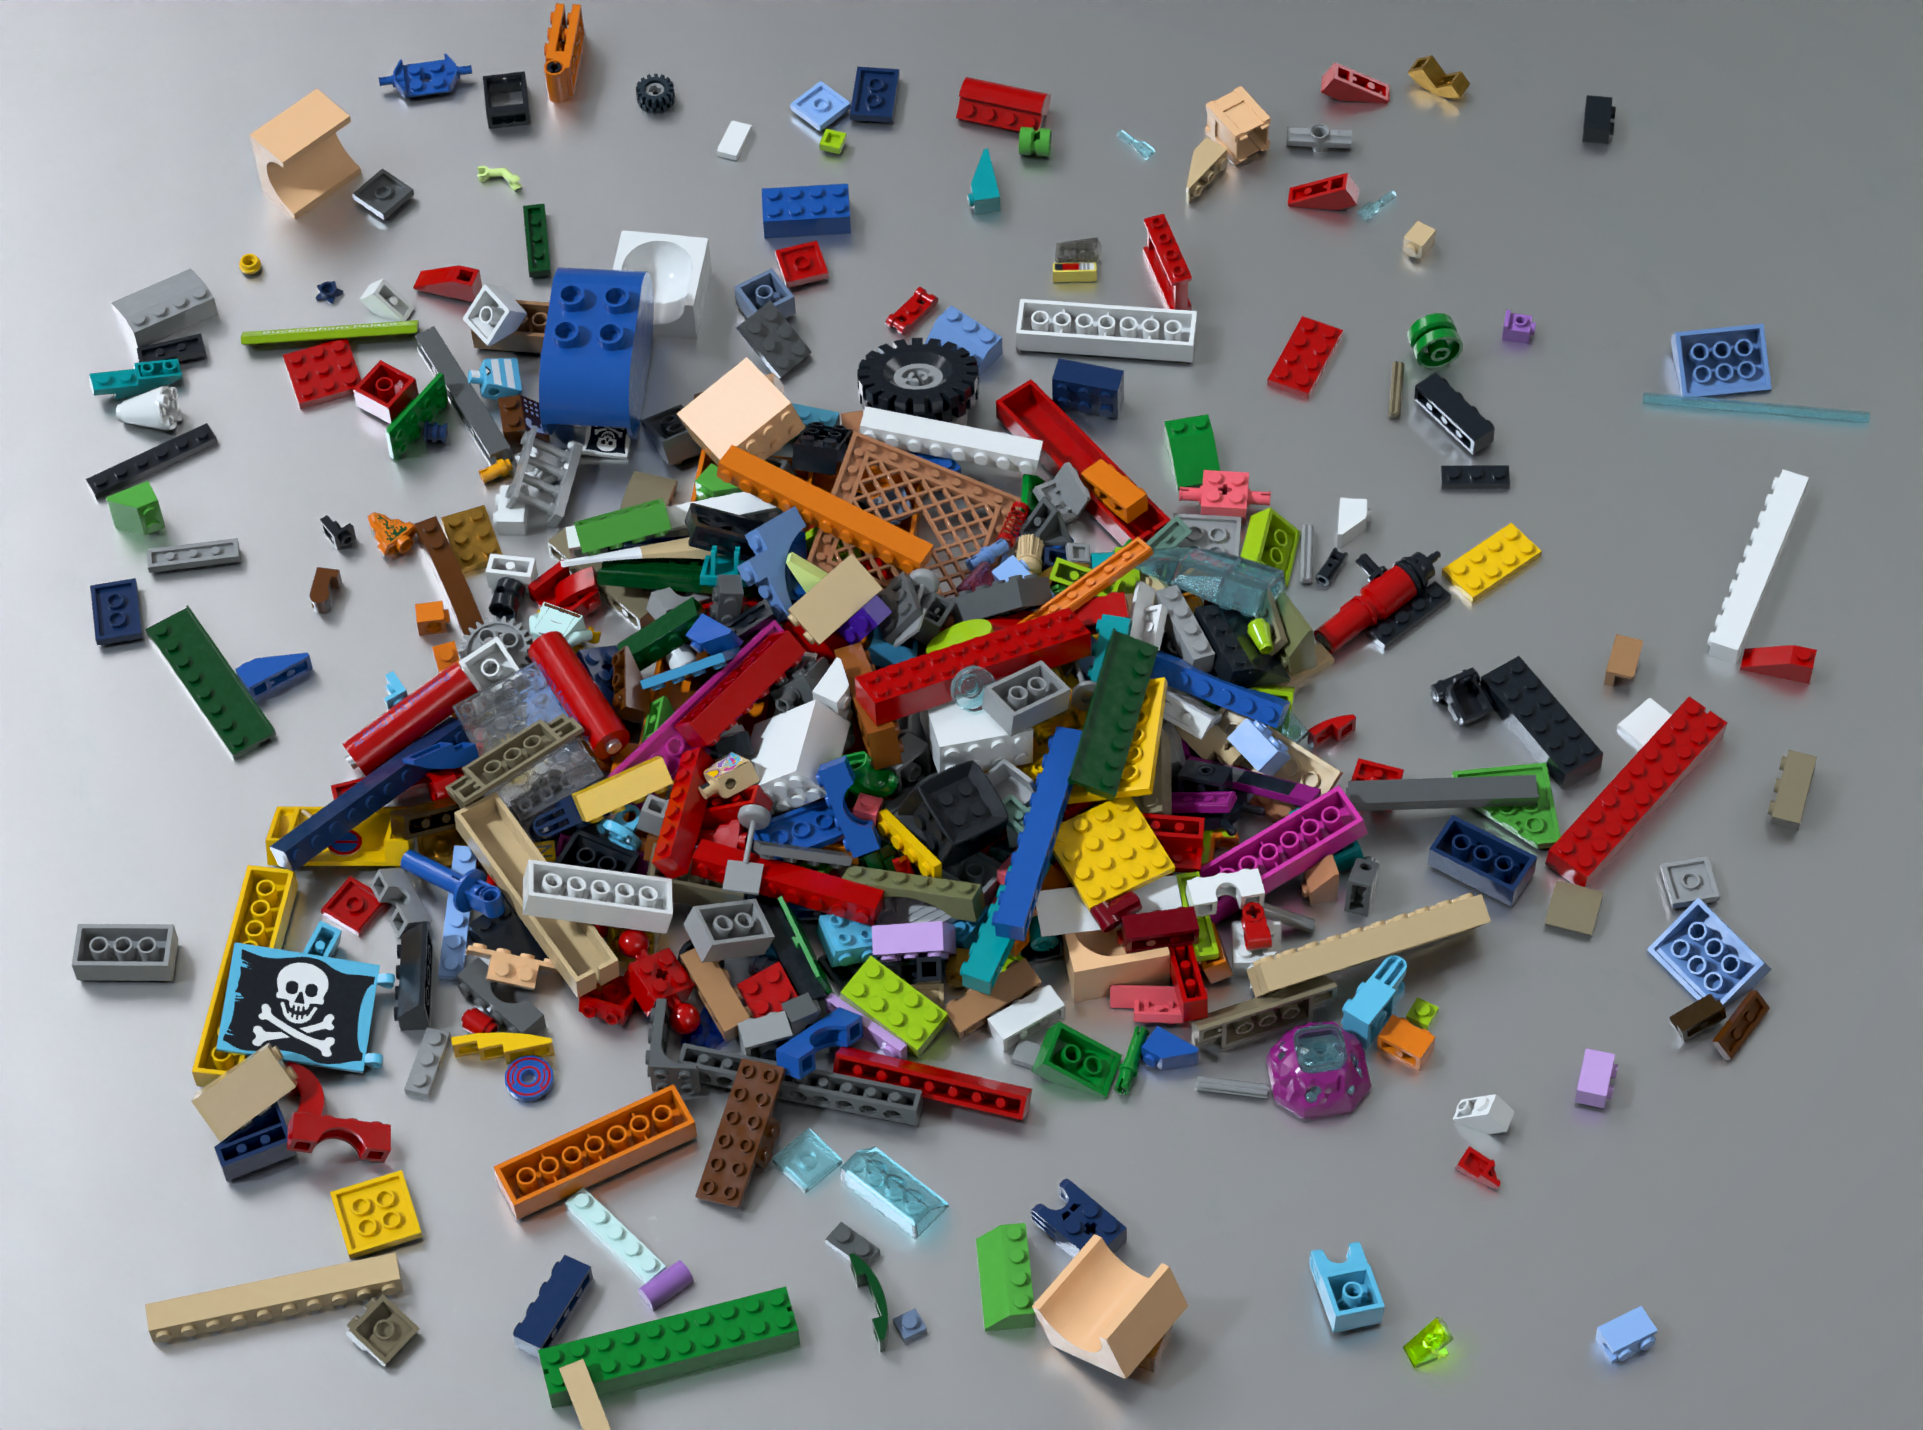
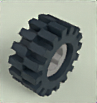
[636,74,675,114]

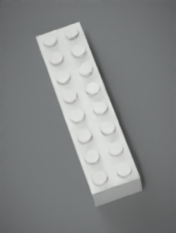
[1016,299,1197,362]

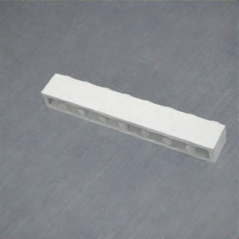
[859,406,1043,476]

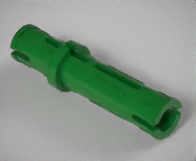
[1114,1026,1150,1095]

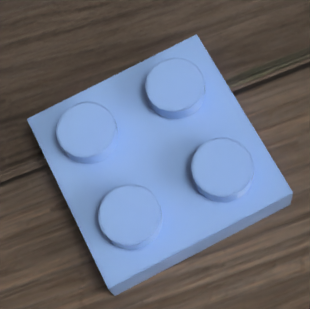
[790,81,851,132]

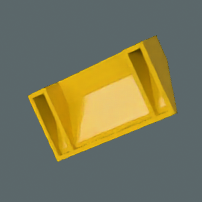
[265,806,415,868]

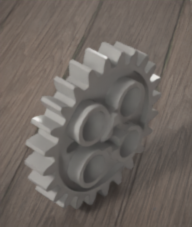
[459,616,533,676]

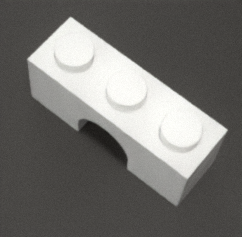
[1186,868,1265,917]

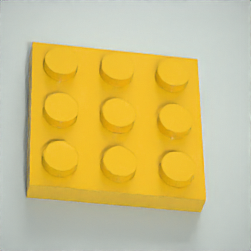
[330,1170,422,1259]

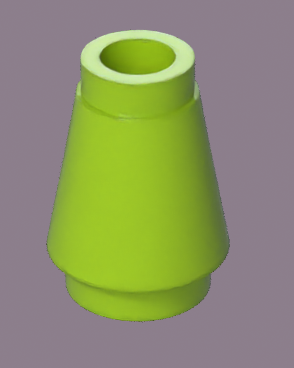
[1247,618,1274,654]

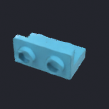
[384,671,408,710]

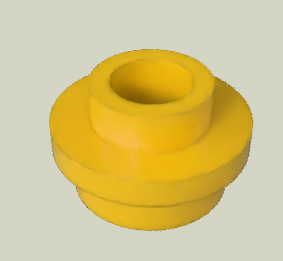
[239,254,261,274]

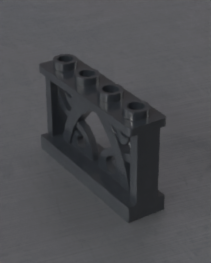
[684,503,766,561]

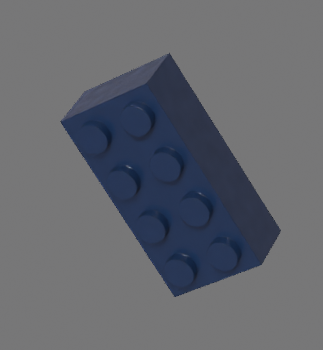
[1427,815,1537,907]

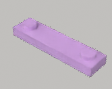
[825,993,908,1060]

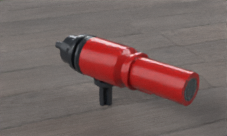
[1314,551,1441,654]

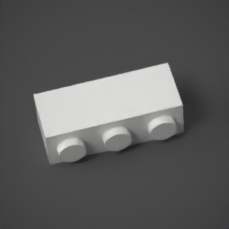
[987,984,1065,1052]

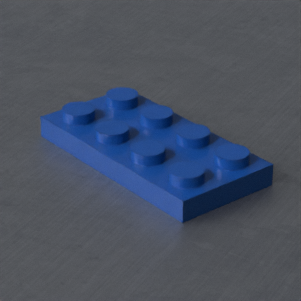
[748,799,845,862]

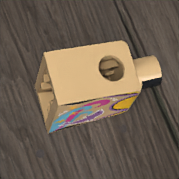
[698,752,760,799]

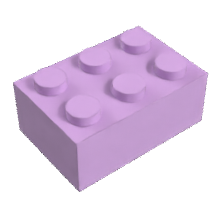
[872,921,956,962]

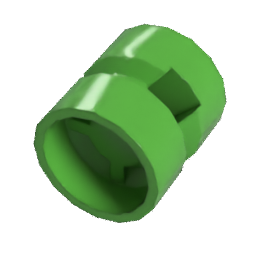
[1019,127,1052,157]

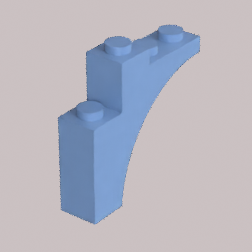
[737,506,806,623]

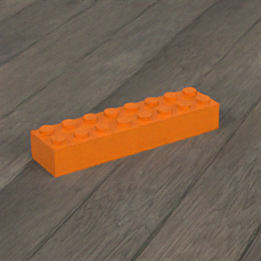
[493,1084,697,1220]

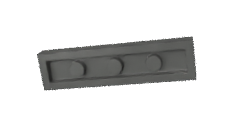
[753,840,852,869]

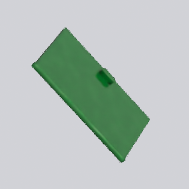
[778,896,835,995]

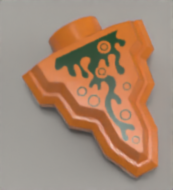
[367,512,416,557]

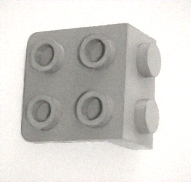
[1033,462,1091,524]

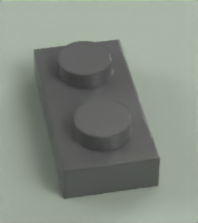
[825,1222,880,1266]

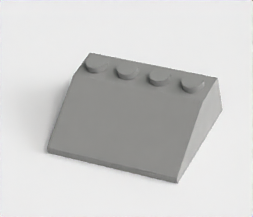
[111,268,218,348]

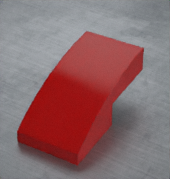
[554,566,598,607]
[1307,714,1356,749]

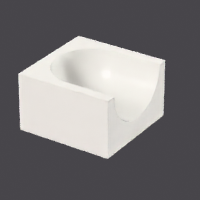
[613,230,712,339]

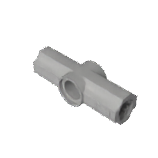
[1286,123,1352,152]

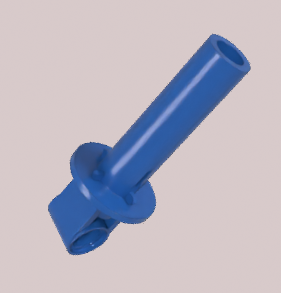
[401,850,505,918]

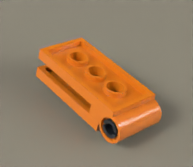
[544,3,585,103]

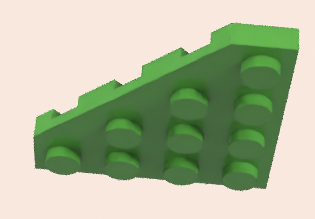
[1452,762,1561,849]

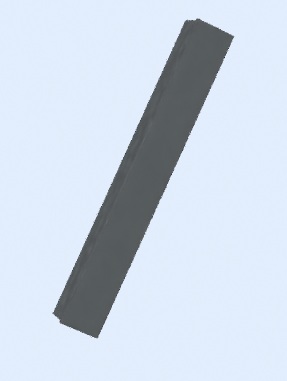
[415,326,513,466]
[1345,775,1539,811]

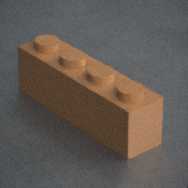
[680,948,753,1042]
[944,958,1041,1040]

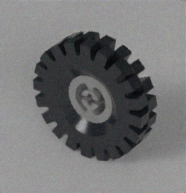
[857,338,979,422]

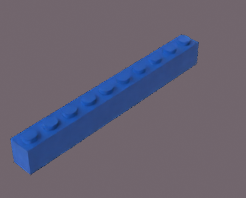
[992,726,1082,941]

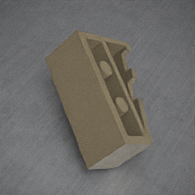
[1767,750,1817,830]

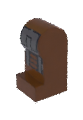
[309,567,342,614]

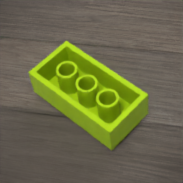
[840,956,948,1059]

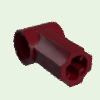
[1090,890,1142,933]

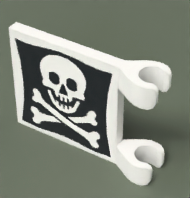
[567,425,631,460]

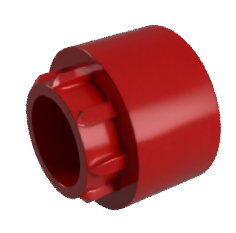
[426,769,464,801]

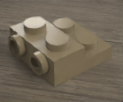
[346,1294,420,1367]

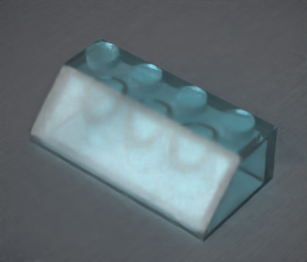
[840,1147,949,1240]

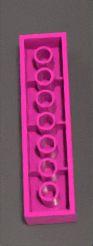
[1200,785,1368,925]

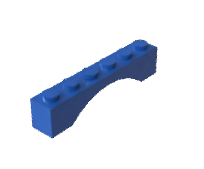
[1150,651,1290,728]

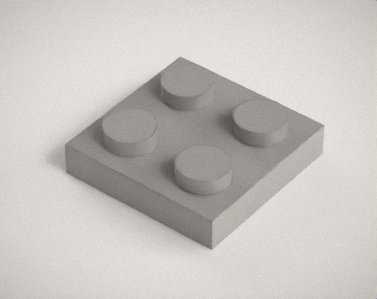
[1660,856,1720,909]

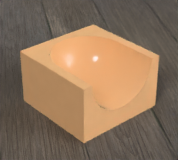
[1062,928,1170,1002]

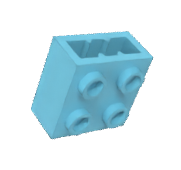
[816,914,878,967]

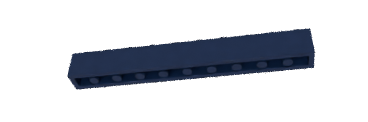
[270,716,474,872]

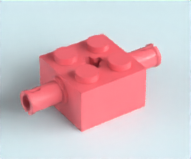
[1179,470,1271,525]

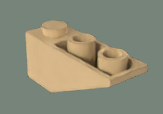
[1186,137,1228,203]

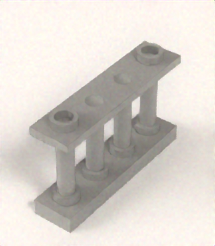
[505,425,583,528]

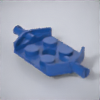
[379,54,472,98]

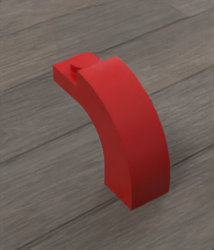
[286,1062,328,1116]

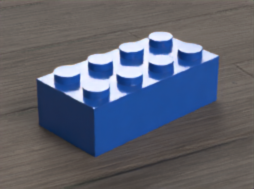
[762,184,851,239]

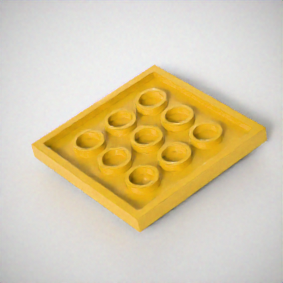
[1053,797,1175,912]

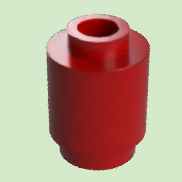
[461,1008,499,1034]

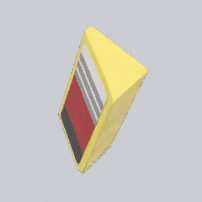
[1053,262,1097,282]

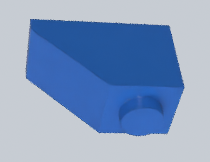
[686,613,743,655]
[1141,1025,1199,1071]

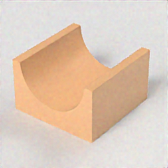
[250,89,361,219]
[1032,1234,1188,1379]

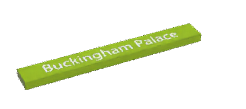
[241,320,419,345]

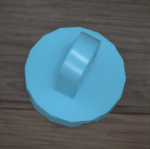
[597,804,642,851]

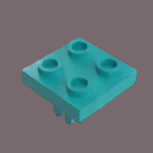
[700,545,747,587]

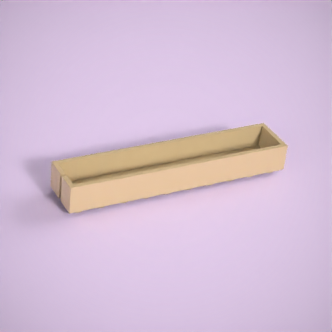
[454,792,620,998]
[1246,892,1491,998]

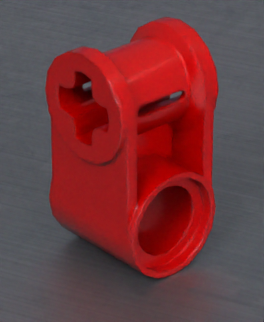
[1241,902,1272,951]

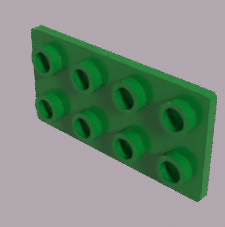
[386,373,448,460]

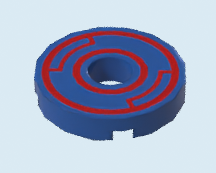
[505,1055,554,1102]

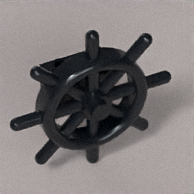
[1172,759,1266,836]

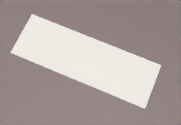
[1036,875,1182,937]

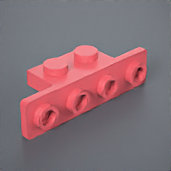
[1110,985,1208,1024]

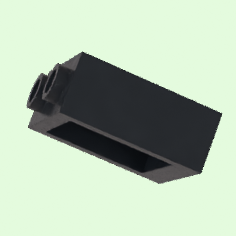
[483,71,531,128]

